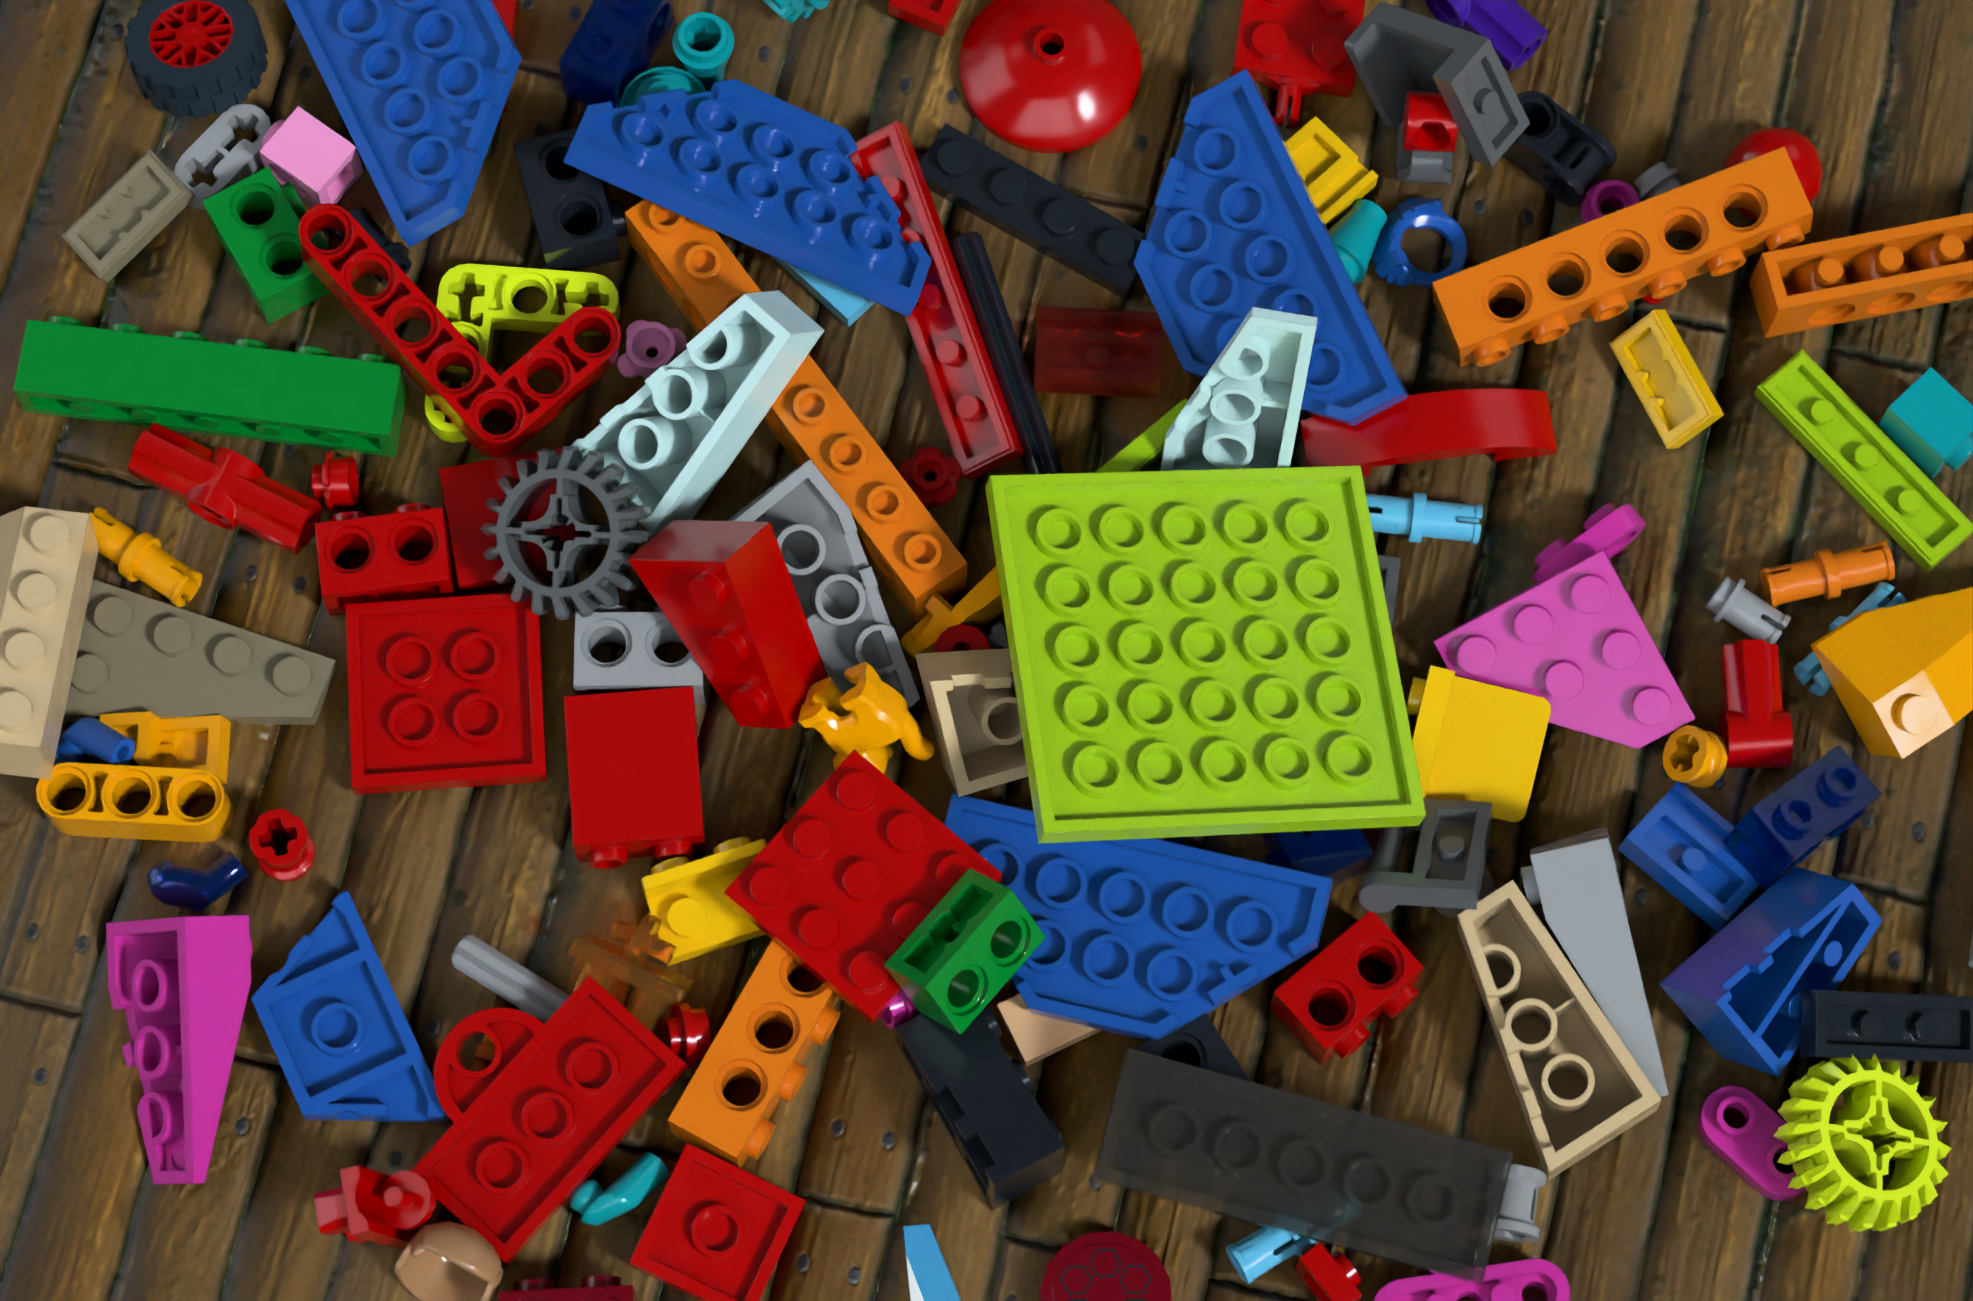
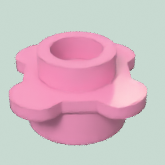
[617,320,687,379]

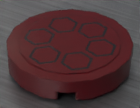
[1039,1231,1172,1301]

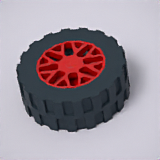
[124,0,268,118]

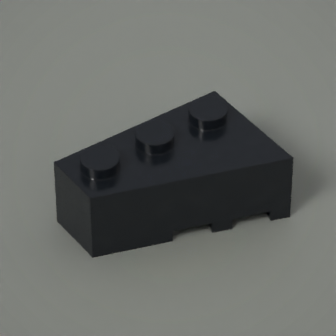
[896,1006,1067,1211]

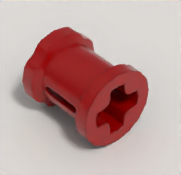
[249,809,315,882]

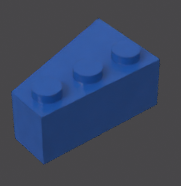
[1659,866,1883,1077]

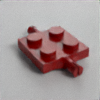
[1230,0,1366,128]

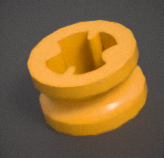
[1663,725,1728,788]

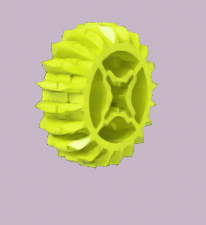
[1773,1053,1952,1232]

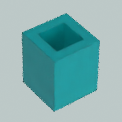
[1878,367,1973,480]

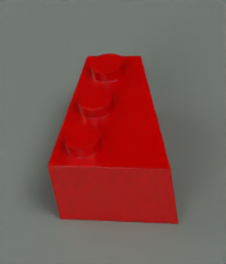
[628,520,828,729]

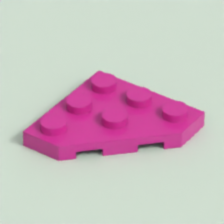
[1433,548,1695,749]

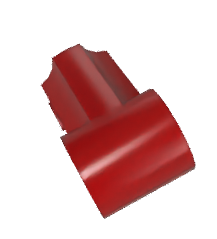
[1719,639,1793,769]

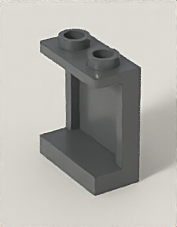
[1344,1,1530,167]

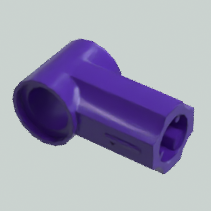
[1424,0,1548,72]

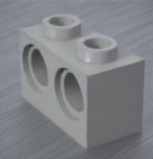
[573,604,706,705]

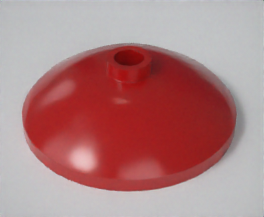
[959,0,1142,153]

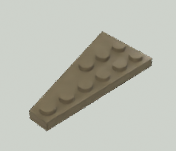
[63,579,338,725]

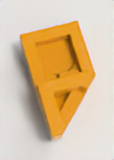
[899,565,1003,657]
[99,711,231,784]

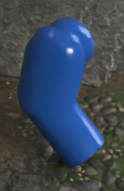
[54,717,135,765]

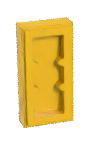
[1609,309,1724,449]

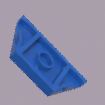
[251,890,450,1122]

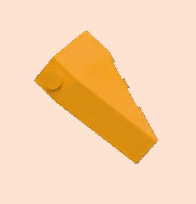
[1810,586,1973,759]

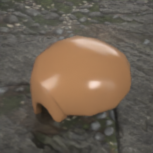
[395,1220,504,1301]

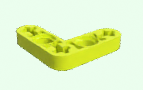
[424,263,621,443]

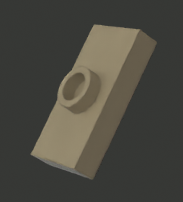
[61,149,196,282]

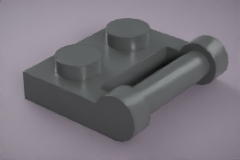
[1359,799,1493,913]

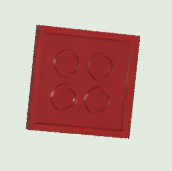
[345,593,548,795]
[724,750,1002,1025]

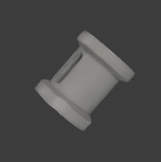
[1480,1163,1547,1243]

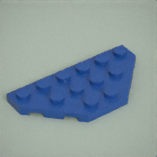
[285,0,522,247]
[1134,69,1409,426]
[563,79,932,317]
[944,793,1333,1040]

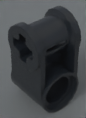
[1502,91,1617,207]

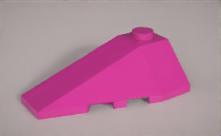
[106,915,253,1184]

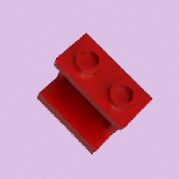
[564,686,706,870]

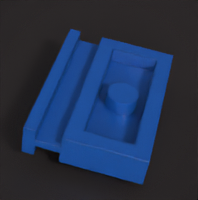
[1618,781,1778,933]

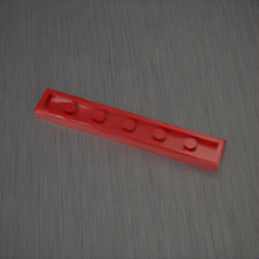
[850,120,1024,480]

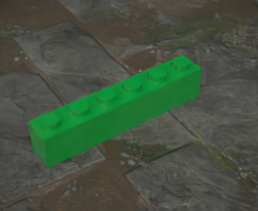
[13,316,408,457]

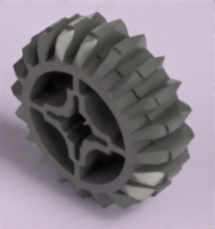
[480,446,654,620]

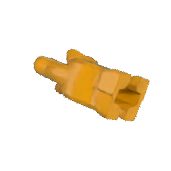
[798,662,934,775]

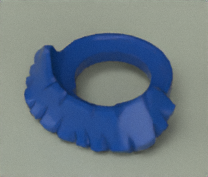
[1373,196,1467,287]

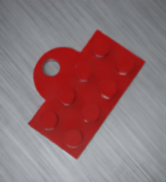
[411,975,689,1264]

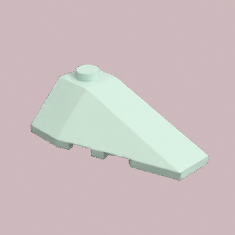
[1160,307,1318,471]

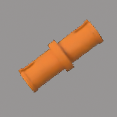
[1760,540,1895,607]

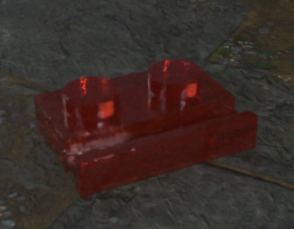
[1034,306,1162,398]

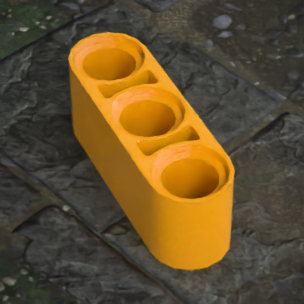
[36,762,234,843]

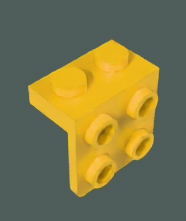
[1406,665,1551,823]

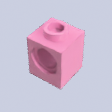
[259,106,364,208]

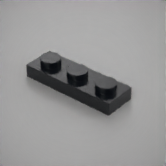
[1801,990,1973,1063]

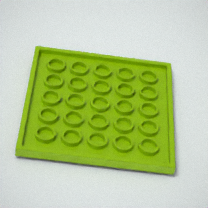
[985,466,1426,844]

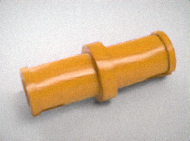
[88,507,202,607]

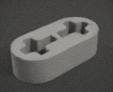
[174,104,272,210]

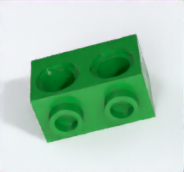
[202,167,331,325]
[884,868,1046,1035]

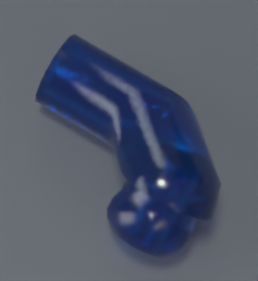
[147,850,249,911]

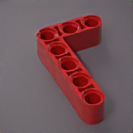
[298,203,621,458]

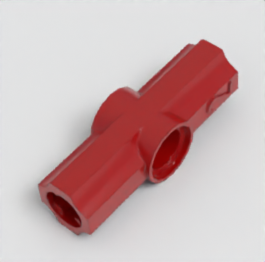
[128,422,323,555]

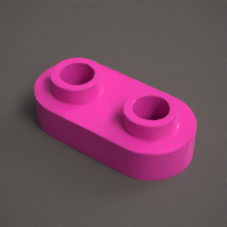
[1532,502,1646,584]
[1697,1086,1805,1201]

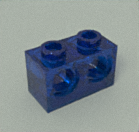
[559,0,674,108]
[1722,745,1882,891]

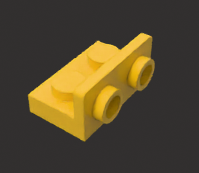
[641,837,767,966]

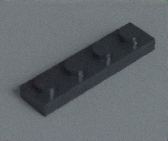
[920,123,1147,299]

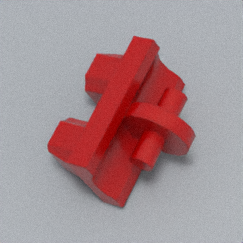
[314,1165,436,1250]

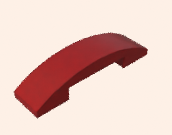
[1299,388,1557,477]

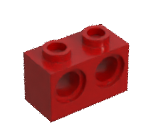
[314,503,456,616]
[1269,911,1424,1065]

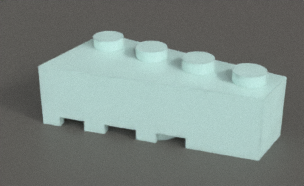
[570,290,825,534]

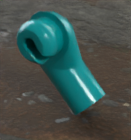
[569,1152,668,1226]

